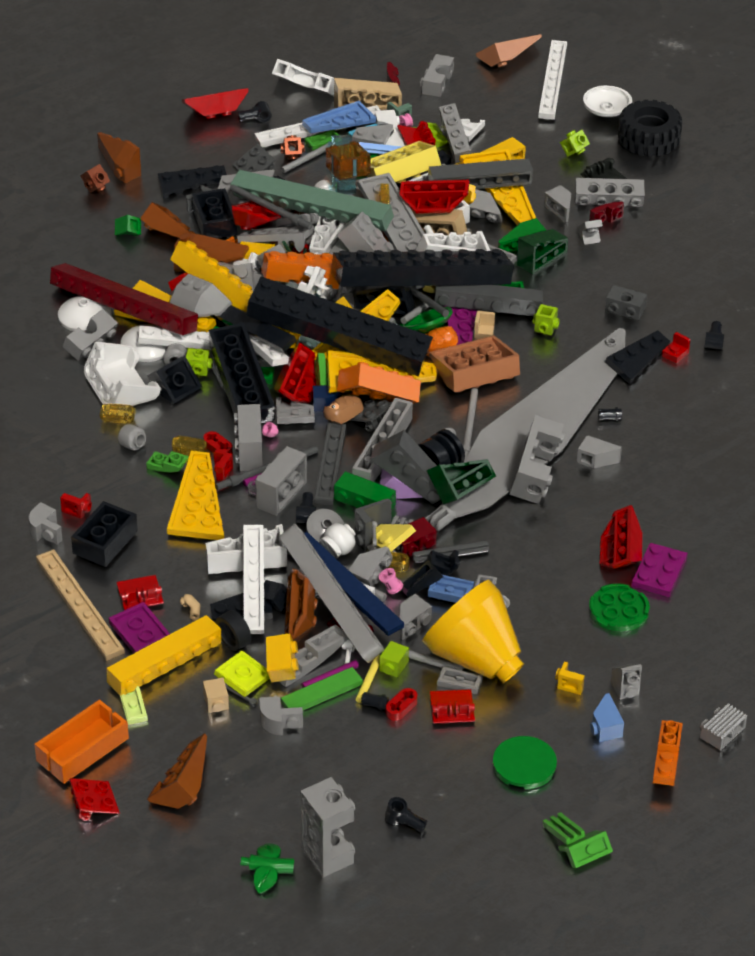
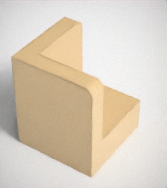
[474,311,495,339]

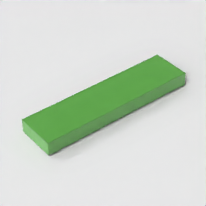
[281,667,363,711]

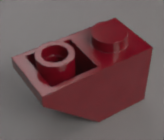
[401,517,437,559]

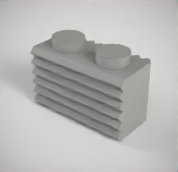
[700,703,747,751]

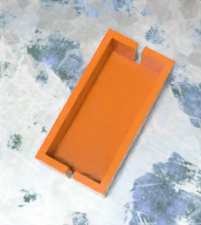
[34,699,129,784]

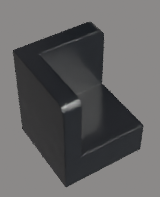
[264,580,287,612]

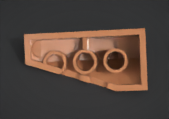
[476,34,542,68]

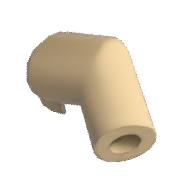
[180,594,200,620]

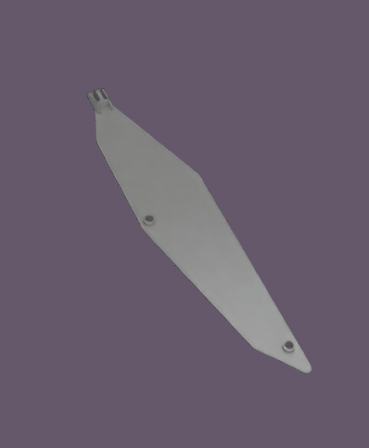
[425,328,626,532]

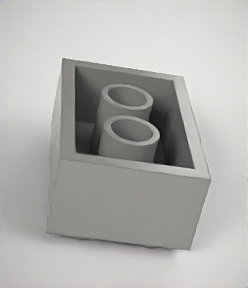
[337,211,394,252]
[234,404,263,471]
[255,446,307,516]

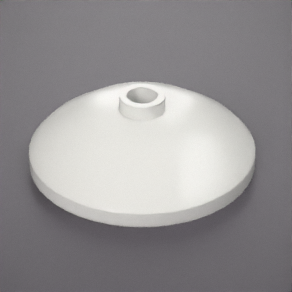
[583,85,632,117]
[58,296,112,332]
[121,324,168,362]

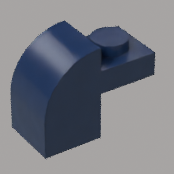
[313,373,343,412]

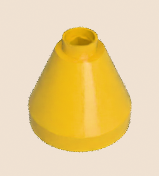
[422,580,524,684]

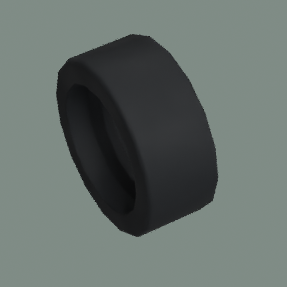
[215,610,251,651]

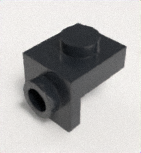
[428,550,460,576]

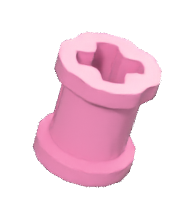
[378,568,403,595]

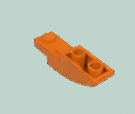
[653,720,683,786]

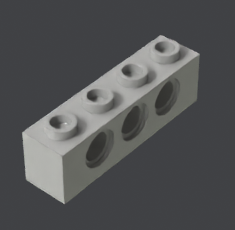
[439,103,471,164]
[575,178,645,207]

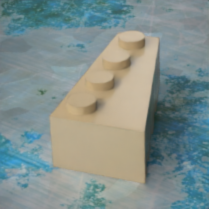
[334,78,402,110]
[410,208,467,235]

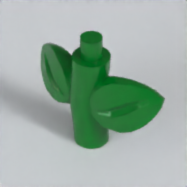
[240,843,294,894]

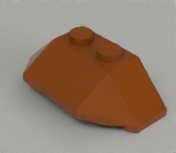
[284,568,318,642]

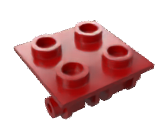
[397,121,436,145]
[117,575,164,610]
[430,689,475,724]
[69,778,120,821]

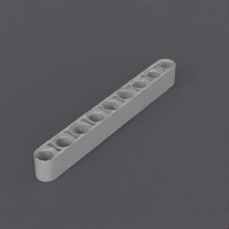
[279,523,385,663]

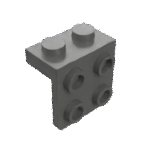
[355,499,391,552]

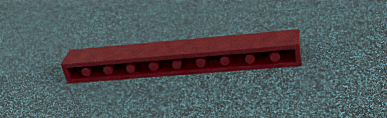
[50,263,198,336]

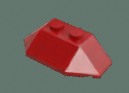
[182,88,249,119]
[399,180,470,214]
[232,201,281,230]
[274,343,316,404]
[600,505,642,569]

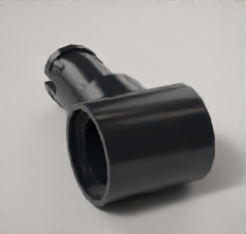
[238,101,272,122]
[704,321,724,350]
[296,492,316,524]
[385,797,428,833]

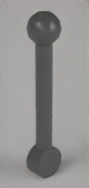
[225,683,257,707]

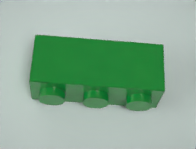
[334,471,396,510]

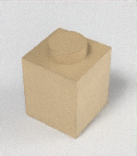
[203,678,229,713]

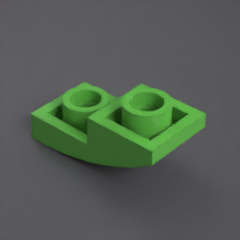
[146,451,189,472]

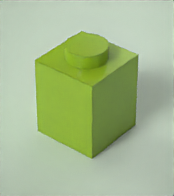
[379,641,409,677]

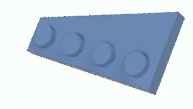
[302,101,376,133]

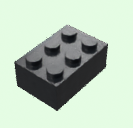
[192,188,238,238]
[71,501,138,567]

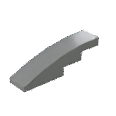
[279,625,349,687]

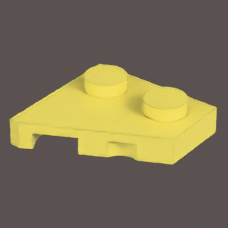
[372,524,416,552]

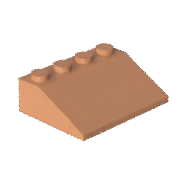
[429,335,520,392]

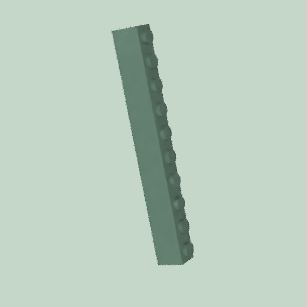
[230,170,394,231]

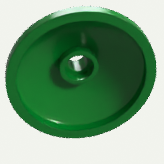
[400,307,453,334]

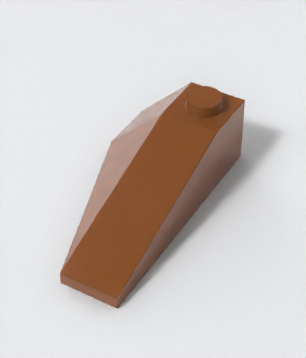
[97,132,141,183]
[140,202,196,238]
[174,233,249,272]
[147,733,207,809]

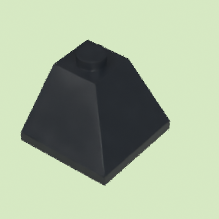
[147,355,202,404]

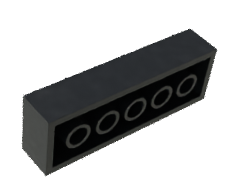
[209,322,275,423]

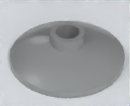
[306,509,344,544]

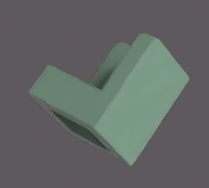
[387,102,412,117]

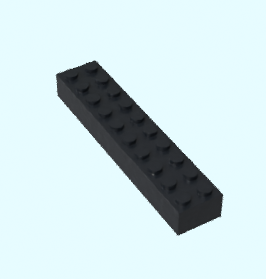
[331,249,514,287]
[246,277,433,377]

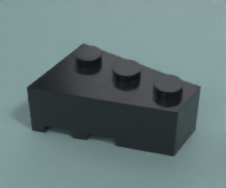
[352,286,416,315]

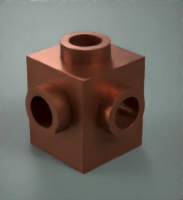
[280,135,305,160]
[80,164,110,193]

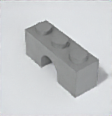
[420,54,454,97]
[63,309,118,361]

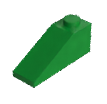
[498,218,546,253]

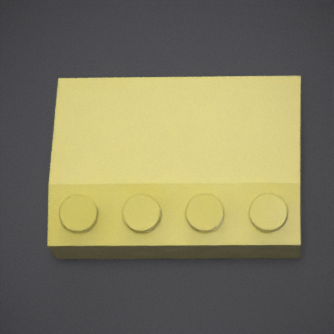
[359,141,441,183]

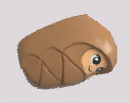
[323,394,364,424]

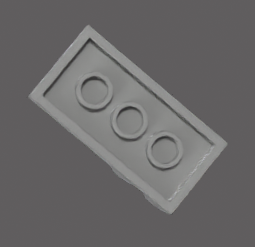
[237,226,315,253]

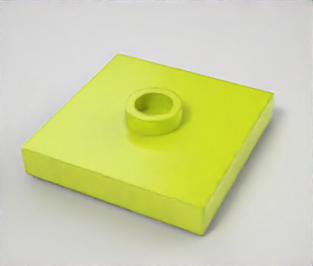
[214,651,270,697]

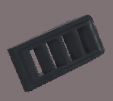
[401,560,444,597]

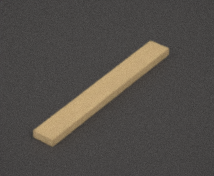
[36,549,125,661]

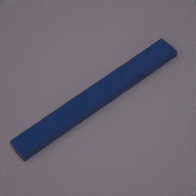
[304,532,404,636]

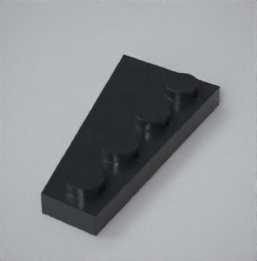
[158,165,227,199]
[605,330,670,384]

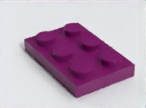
[632,543,688,597]
[108,602,170,654]

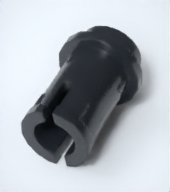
[598,407,622,422]
[361,692,389,711]

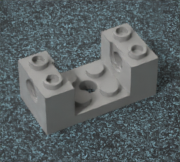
[509,415,565,504]
[300,777,355,878]

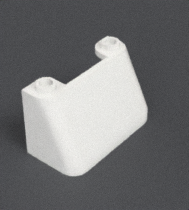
[84,342,161,412]

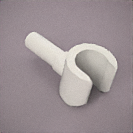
[342,639,355,664]

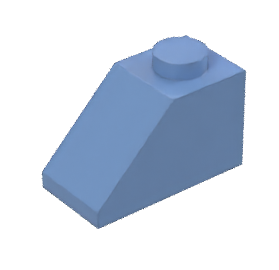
[590,693,624,742]

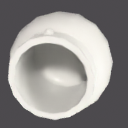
[320,523,356,559]

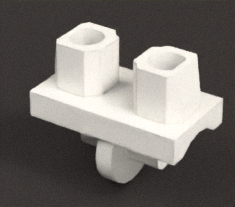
[297,266,329,295]

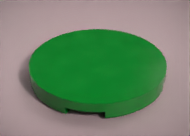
[589,584,650,632]
[493,736,557,789]

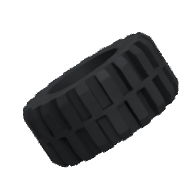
[618,99,682,157]

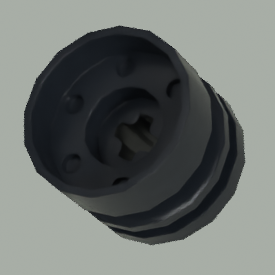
[418,429,465,466]

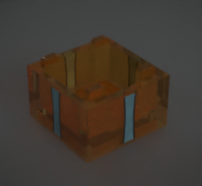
[326,141,371,180]

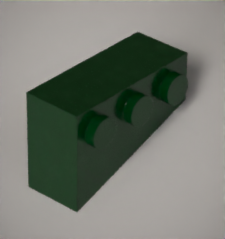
[517,229,568,274]
[426,459,496,504]

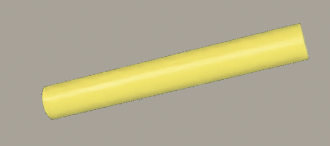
[355,654,380,703]

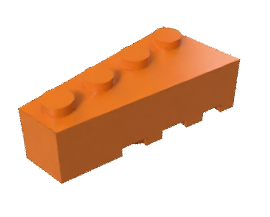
[261,251,339,289]
[337,362,421,404]

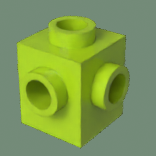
[559,129,590,157]
[532,304,560,335]
[186,348,213,376]

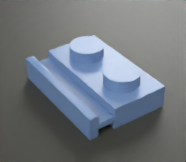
[428,575,474,603]

